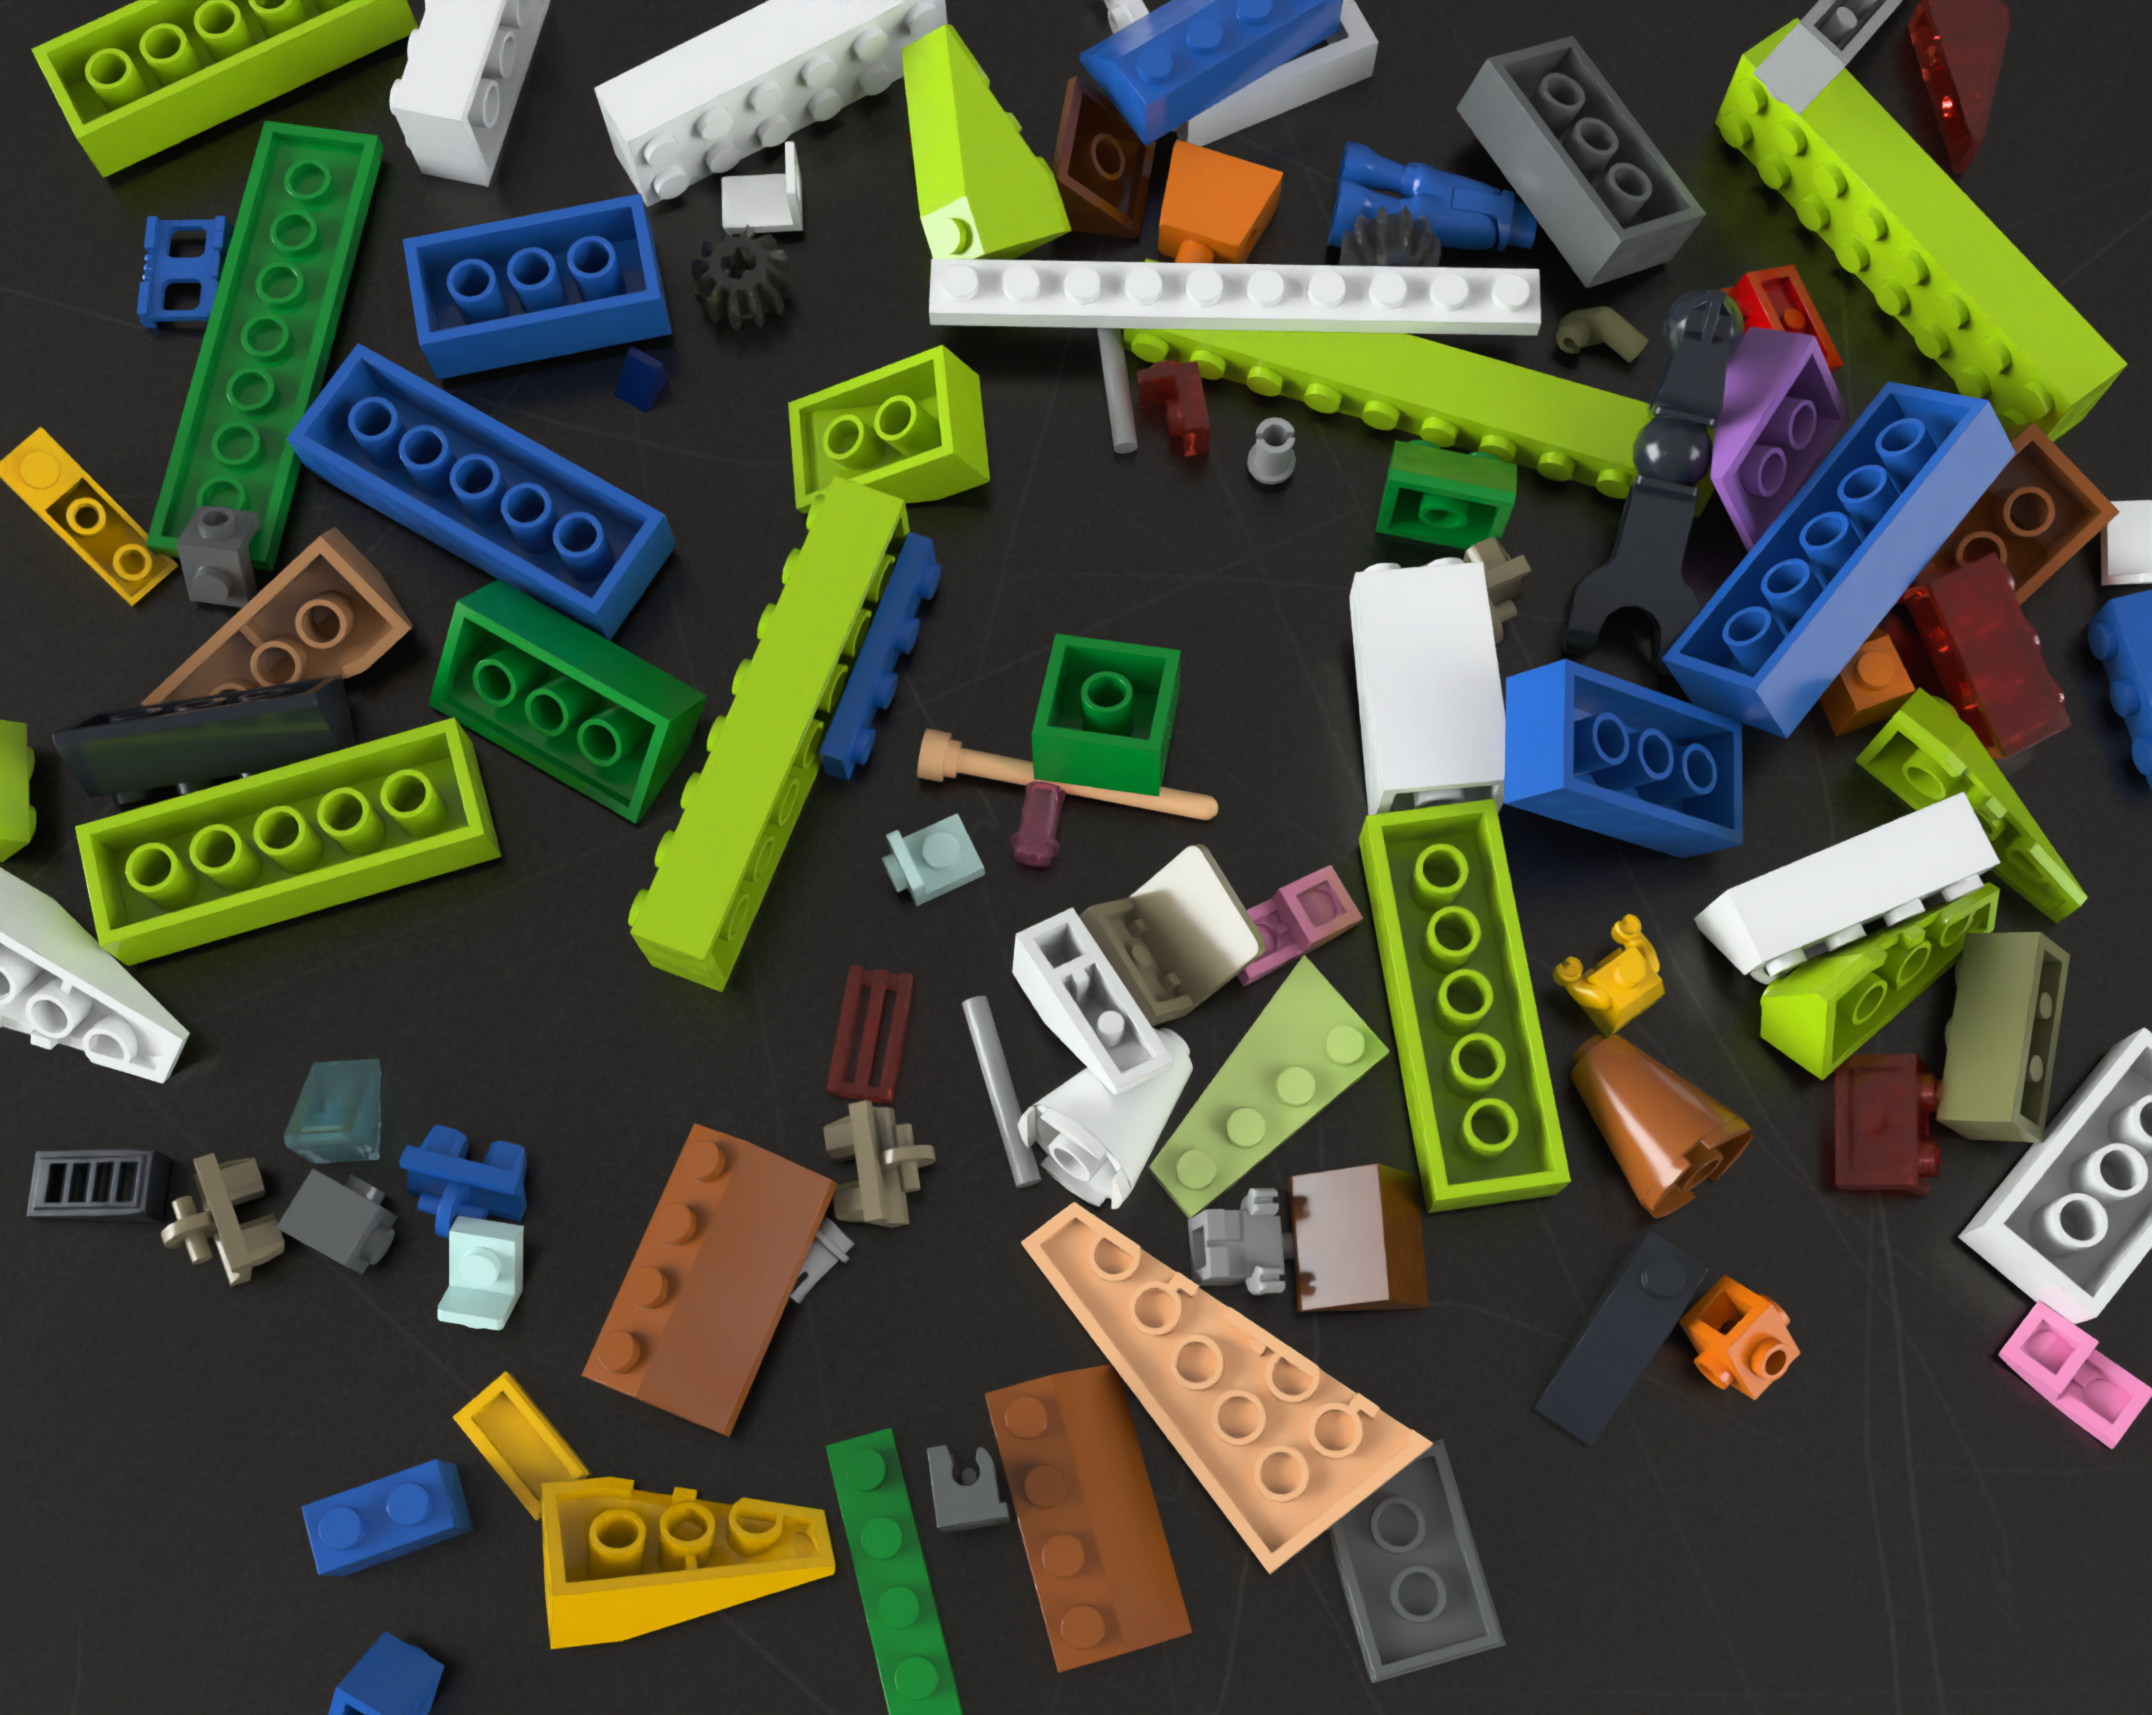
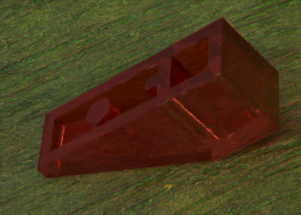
[1908,0,2010,173]

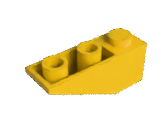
[0,427,178,607]

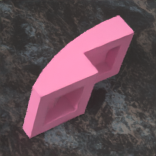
[1237,865,1363,987]
[1998,1301,2152,1449]

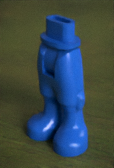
[1327,141,1537,252]

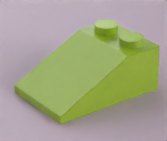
[788,345,990,514]

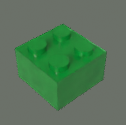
[1032,633,1181,797]

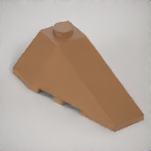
[141,527,413,705]

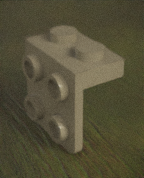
[1079,844,1265,1026]

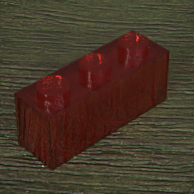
[1902,552,2072,759]

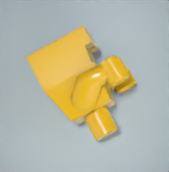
[1553,914,1665,1038]

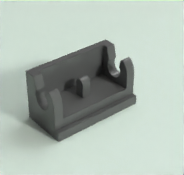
[927,1445,1012,1533]

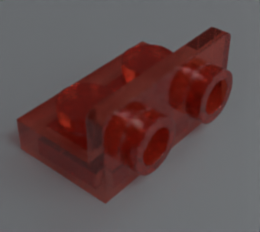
[1835,1053,1941,1196]

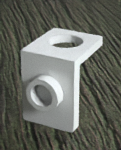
[722,141,803,235]
[2101,500,2152,586]

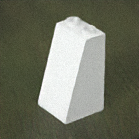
[1349,557,1506,815]

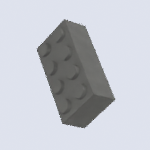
[1456,36,1706,288]

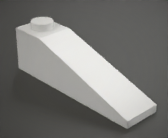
[0,867,190,1084]

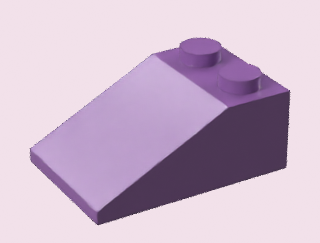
[1710,327,1851,553]

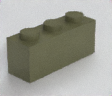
[1935,932,2070,1143]

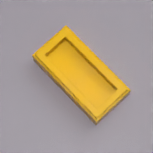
[453,1371,594,1522]

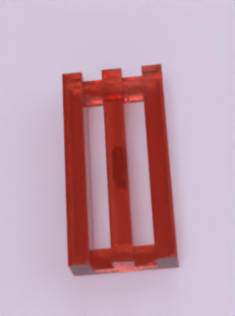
[826,965,915,1104]

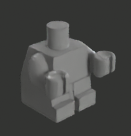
[1188,1188,1294,1295]

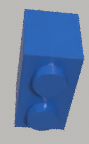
[301,1459,474,1577]

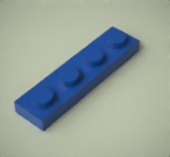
[819,532,941,781]

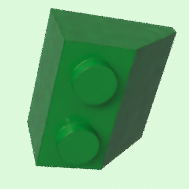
[1375,440,1517,550]

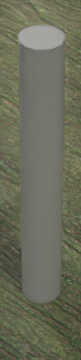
[1097,328,1138,453]
[962,995,1042,1188]

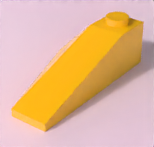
[541,1477,836,1649]

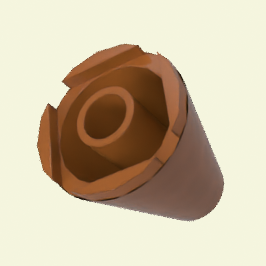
[1570,1034,1753,1219]

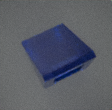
[614,346,668,413]

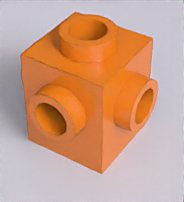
[1679,1275,1801,1400]

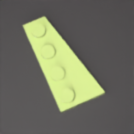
[1149,955,1390,1219]

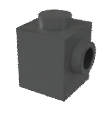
[276,1169,398,1275]

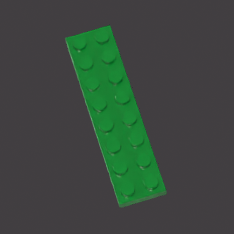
[146,121,384,572]

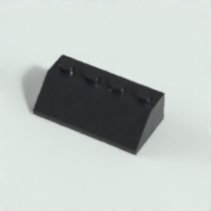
[52,674,357,804]

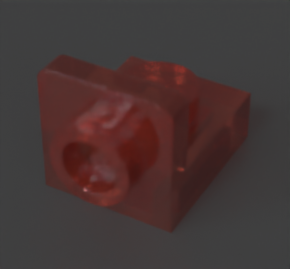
[1137,360,1210,457]

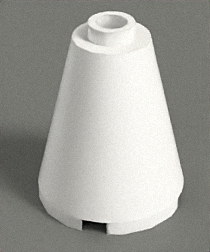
[1018,1028,1193,1209]

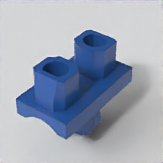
[399,1124,527,1239]

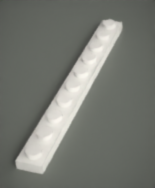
[929,259,1541,336]

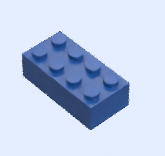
[403,193,672,380]
[1504,659,1743,859]

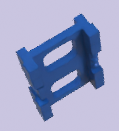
[137,216,235,328]

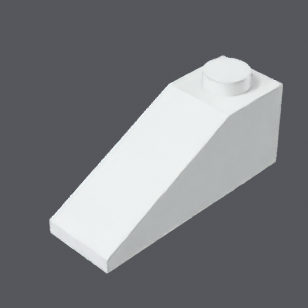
[1012,907,1174,1096]

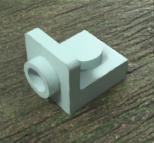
[881,813,985,907]
[438,1215,524,1330]

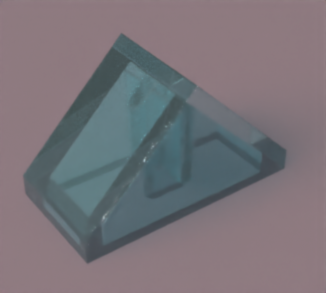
[284,1059,381,1164]

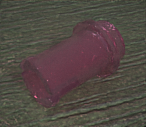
[1010,781,1066,867]

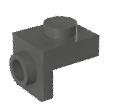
[176,506,259,608]

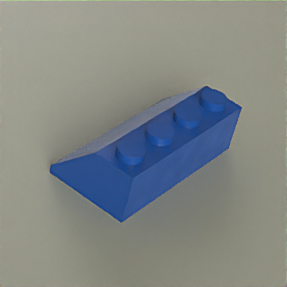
[1079,0,1343,146]

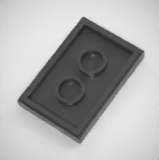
[1326,1439,1506,1683]

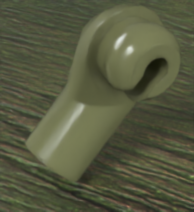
[1556,306,1649,363]

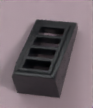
[26,1149,171,1223]

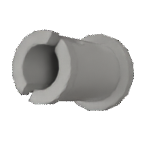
[1247,417,1296,485]
[790,1216,854,1303]

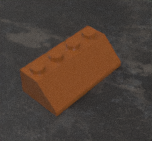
[581,1123,838,1437]
[985,1364,1192,1673]

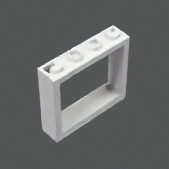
[1104,0,1378,147]

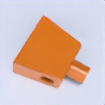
[1158,139,1283,264]

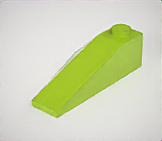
[901,24,1072,260]
[1855,687,2087,924]
[1760,882,2000,1081]

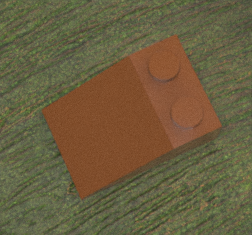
[1913,422,2120,645]

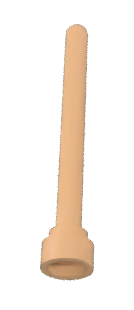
[917,728,1218,820]

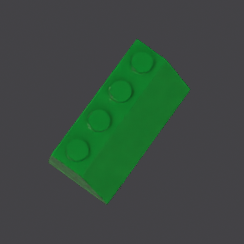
[428,579,707,824]

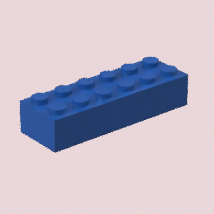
[286,343,676,641]
[1662,381,2016,738]

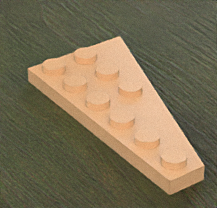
[1021,1202,1433,1575]

